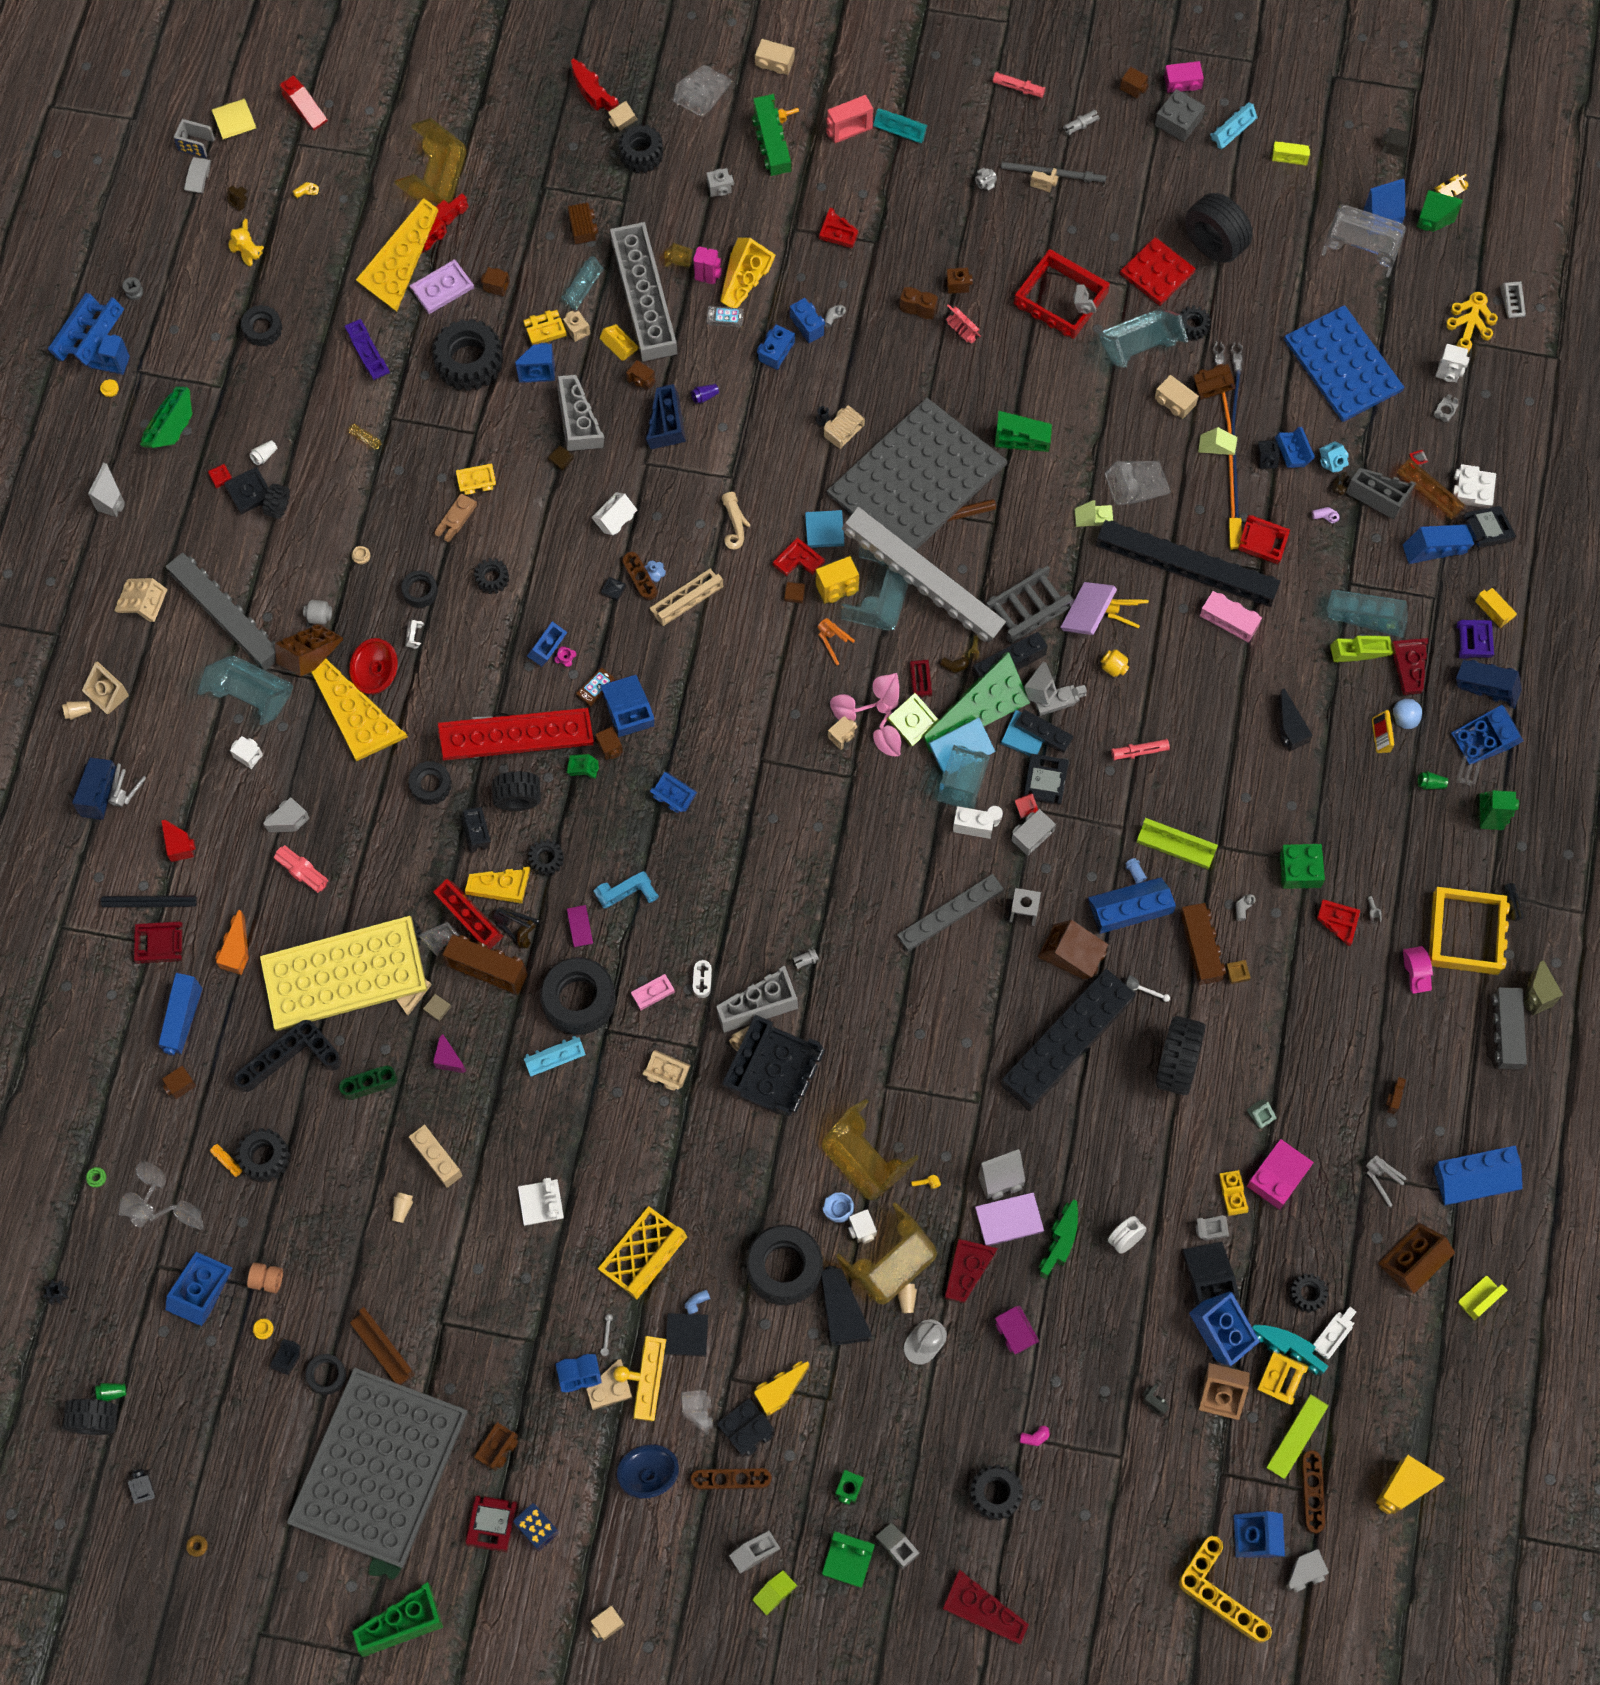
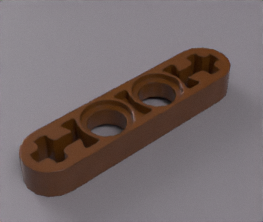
[1301,1450,1325,1534]
[691,1468,772,1490]

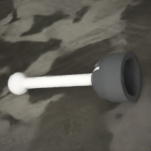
[1125,975,1170,1002]

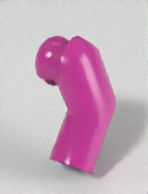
[1020,1426,1050,1446]

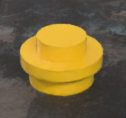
[100,380,119,397]
[253,1319,274,1340]

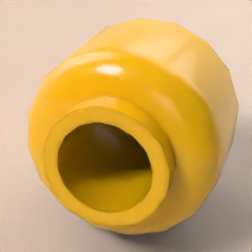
[1100,649,1129,677]

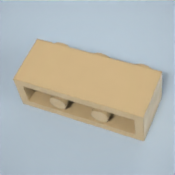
[409,1125,463,1188]

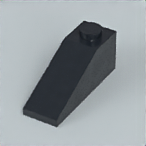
[1278,688,1313,751]

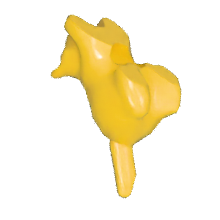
[228,218,264,266]

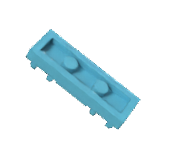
[1210,103,1257,149]
[524,1036,586,1077]

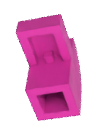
[1403,946,1433,993]

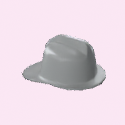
[904,1319,947,1365]

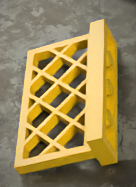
[598,1206,687,1300]

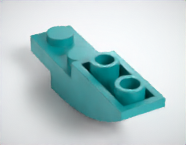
[1252,1325,1328,1376]

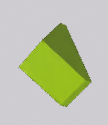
[753,1570,797,1615]

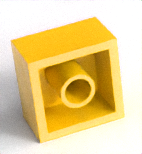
[816,556,859,604]

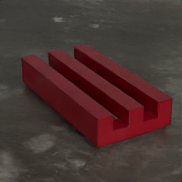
[910,660,932,697]

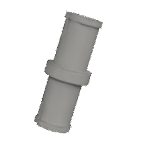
[1064,109,1099,135]

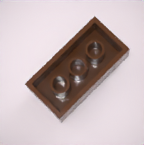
[443,934,527,995]

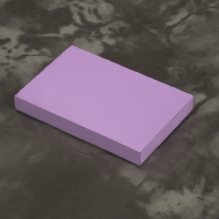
[410,259,474,314]
[1061,582,1117,635]
[975,1193,1044,1246]

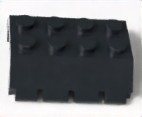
[722,1015,826,1116]

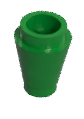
[1418,771,1448,790]
[95,1383,126,1401]

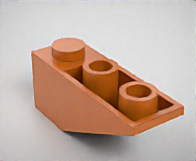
[216,910,249,975]

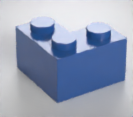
[88,335,130,375]

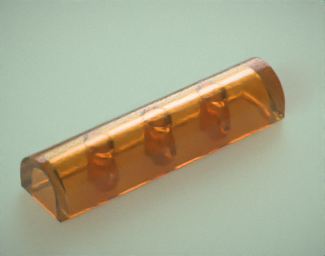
[1397,458,1465,520]

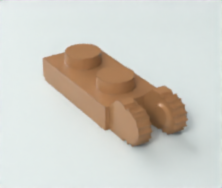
[435,493,477,542]

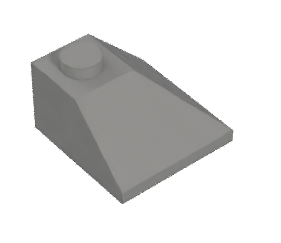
[88,463,124,517]

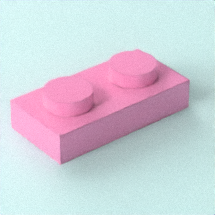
[631,974,675,1011]

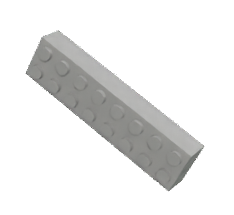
[610,222,677,362]

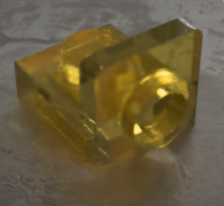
[663,243,693,268]

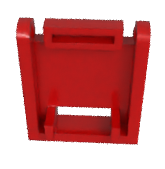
[1237,515,1290,565]

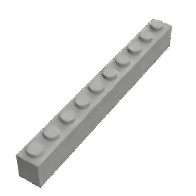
[841,507,1006,643]

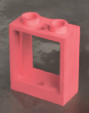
[826,95,873,143]

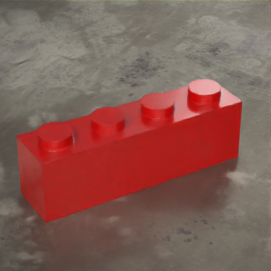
[433,879,504,949]

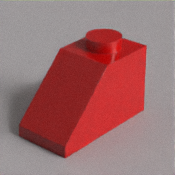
[162,820,196,862]

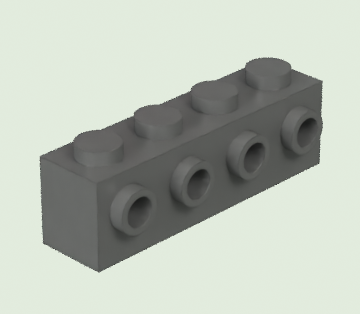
[1492,988,1527,1069]

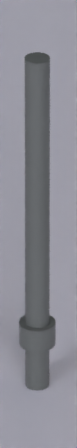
[1001,162,1106,183]

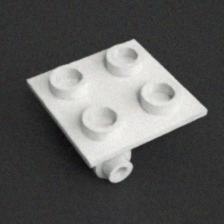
[518,1178,564,1226]

